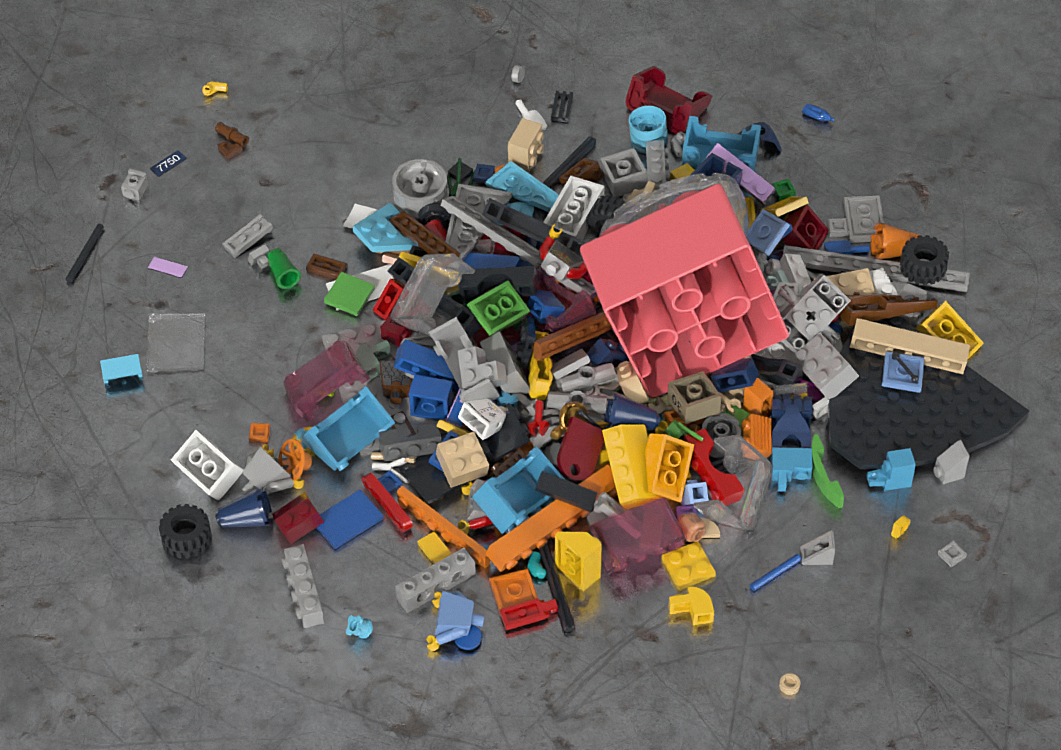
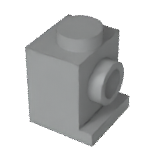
[121,168,148,200]

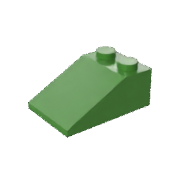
[467,281,530,336]

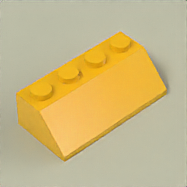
[602,425,664,510]

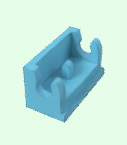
[100,354,143,384]

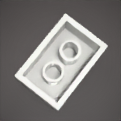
[171,430,243,501]

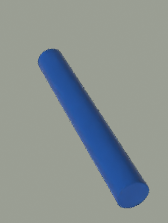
[750,554,802,591]

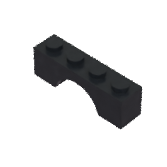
[458,266,539,300]

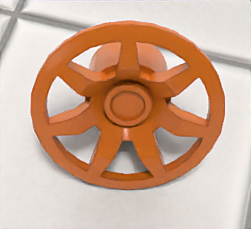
[278,439,312,480]

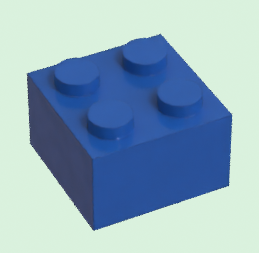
[409,375,454,421]

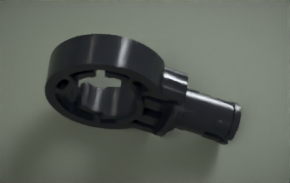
[418,203,451,227]

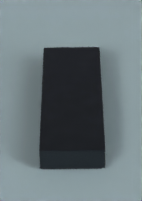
[535,471,597,512]

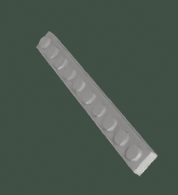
[440,196,598,300]
[782,245,970,292]

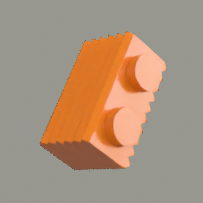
[743,378,773,417]
[741,414,772,460]

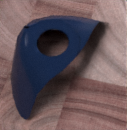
[738,122,782,152]

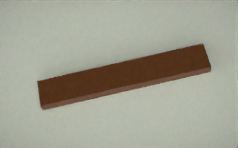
[389,211,460,266]

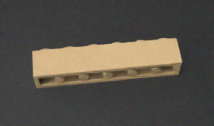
[850,318,970,374]

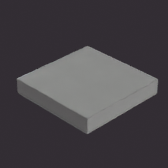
[551,349,590,380]

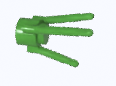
[665,420,703,441]

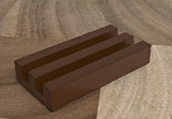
[306,253,348,280]

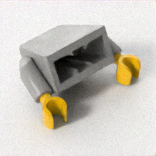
[242,444,304,495]

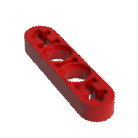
[361,472,413,533]

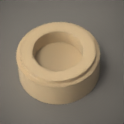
[779,673,801,695]

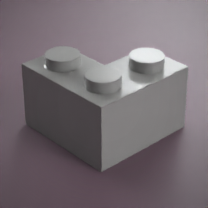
[457,346,508,390]

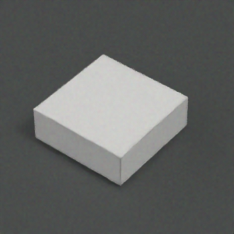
[811,397,829,421]

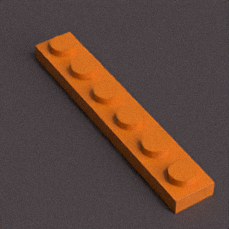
[397,486,490,568]

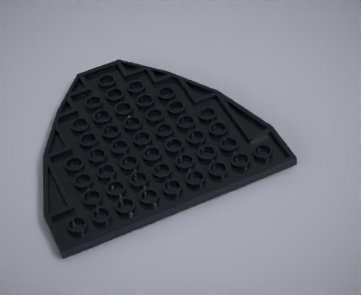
[828,316,1030,469]

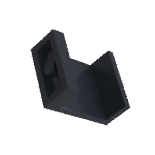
[469,403,530,464]

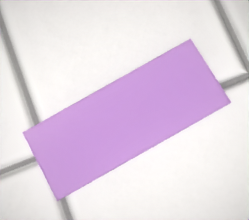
[148,257,188,277]

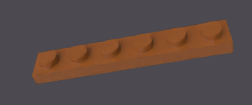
[534,312,613,361]

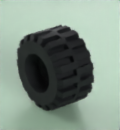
[586,195,637,238]
[900,235,949,285]
[159,504,212,559]

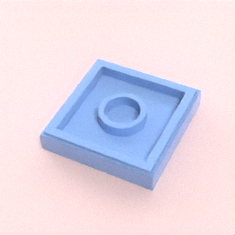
[745,209,790,256]

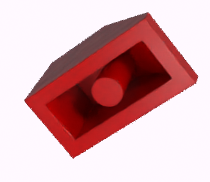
[373,279,409,320]

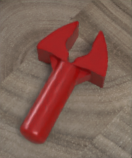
[527,400,550,437]

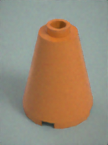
[870,223,919,260]

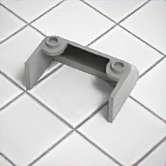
[429,317,500,403]

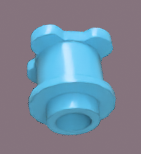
[346,615,373,639]

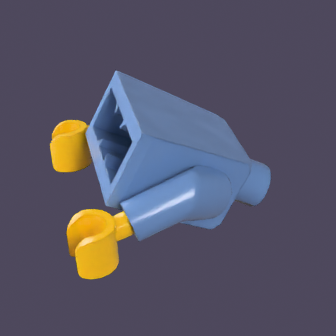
[426,591,484,651]

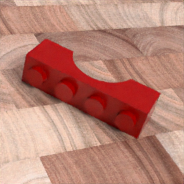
[683,428,745,508]

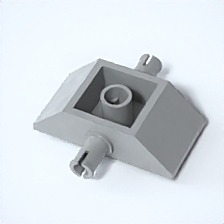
[778,274,851,353]

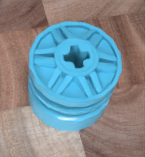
[628,106,668,154]

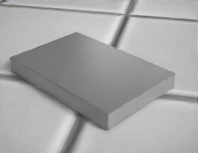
[843,195,884,243]

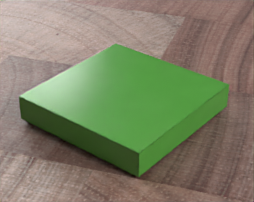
[324,272,375,316]

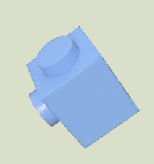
[681,480,709,506]

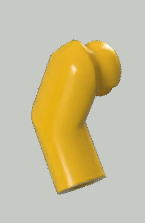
[202,81,228,96]

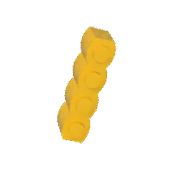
[528,331,553,400]

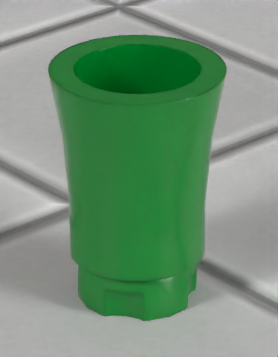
[267,248,301,289]

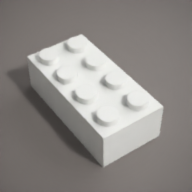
[543,176,604,240]

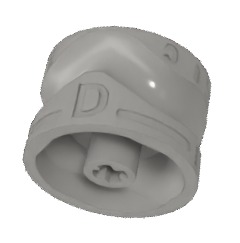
[392,159,448,222]

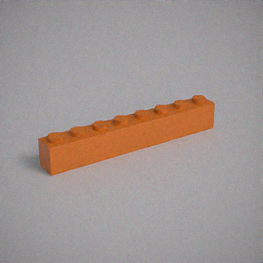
[486,464,617,572]

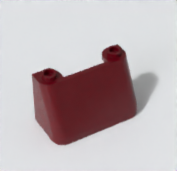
[625,66,713,134]

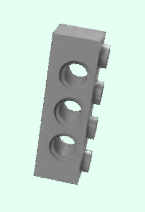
[395,548,476,613]

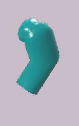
[527,552,547,579]

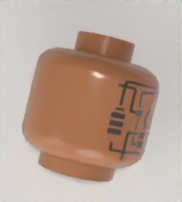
[676,512,706,542]

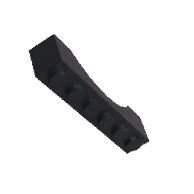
[482,198,587,258]
[387,257,482,339]
[689,340,803,392]

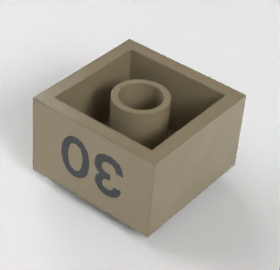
[668,371,721,424]

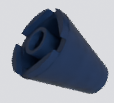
[604,392,660,430]
[215,487,273,528]

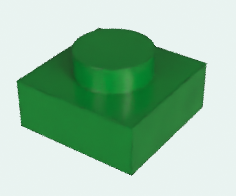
[772,178,796,201]

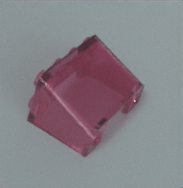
[590,497,687,573]

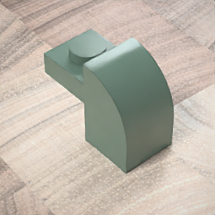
[356,340,391,382]

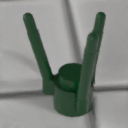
[447,158,476,197]

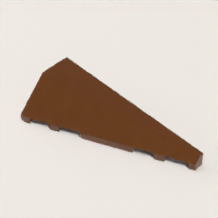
[840,292,938,326]

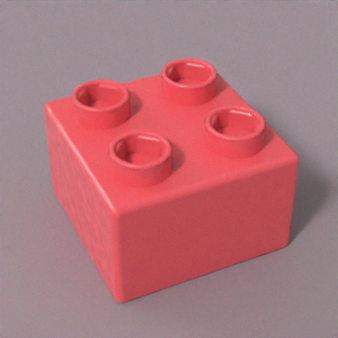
[580,184,789,398]

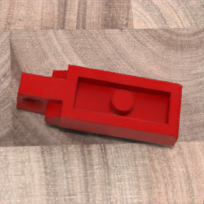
[500,598,558,630]

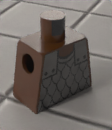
[380,361,413,404]

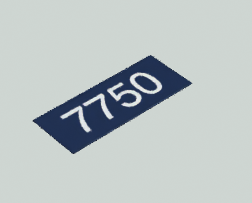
[150,150,186,176]

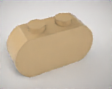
[615,361,649,403]

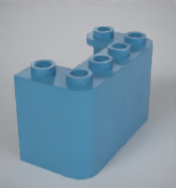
[682,116,761,176]
[472,447,565,535]

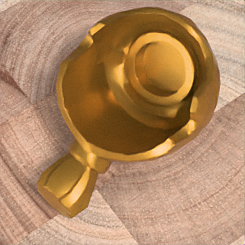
[550,402,588,440]

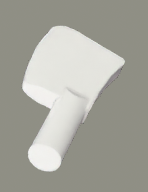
[515,100,547,130]

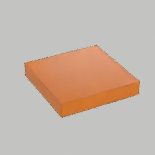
[489,569,538,613]

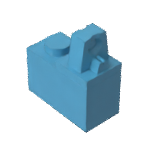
[771,447,812,492]
[867,448,916,491]

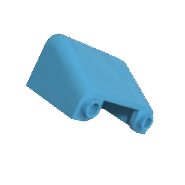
[301,387,395,471]

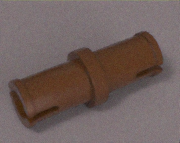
[215,122,249,147]

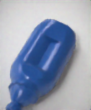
[802,104,834,122]

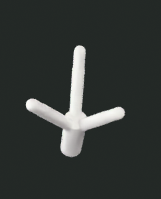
[372,458,410,484]

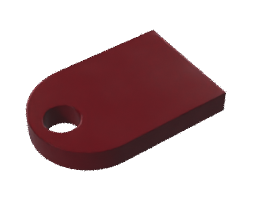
[557,416,604,481]

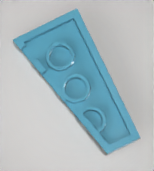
[486,161,559,212]

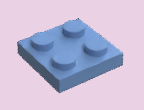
[882,351,924,393]

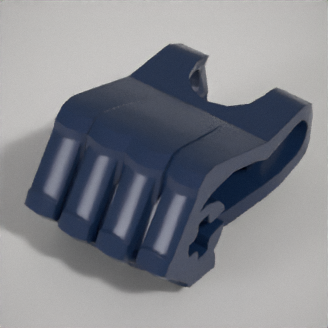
[771,394,812,448]

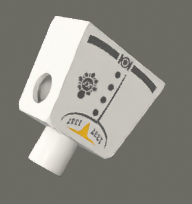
[458,399,506,440]

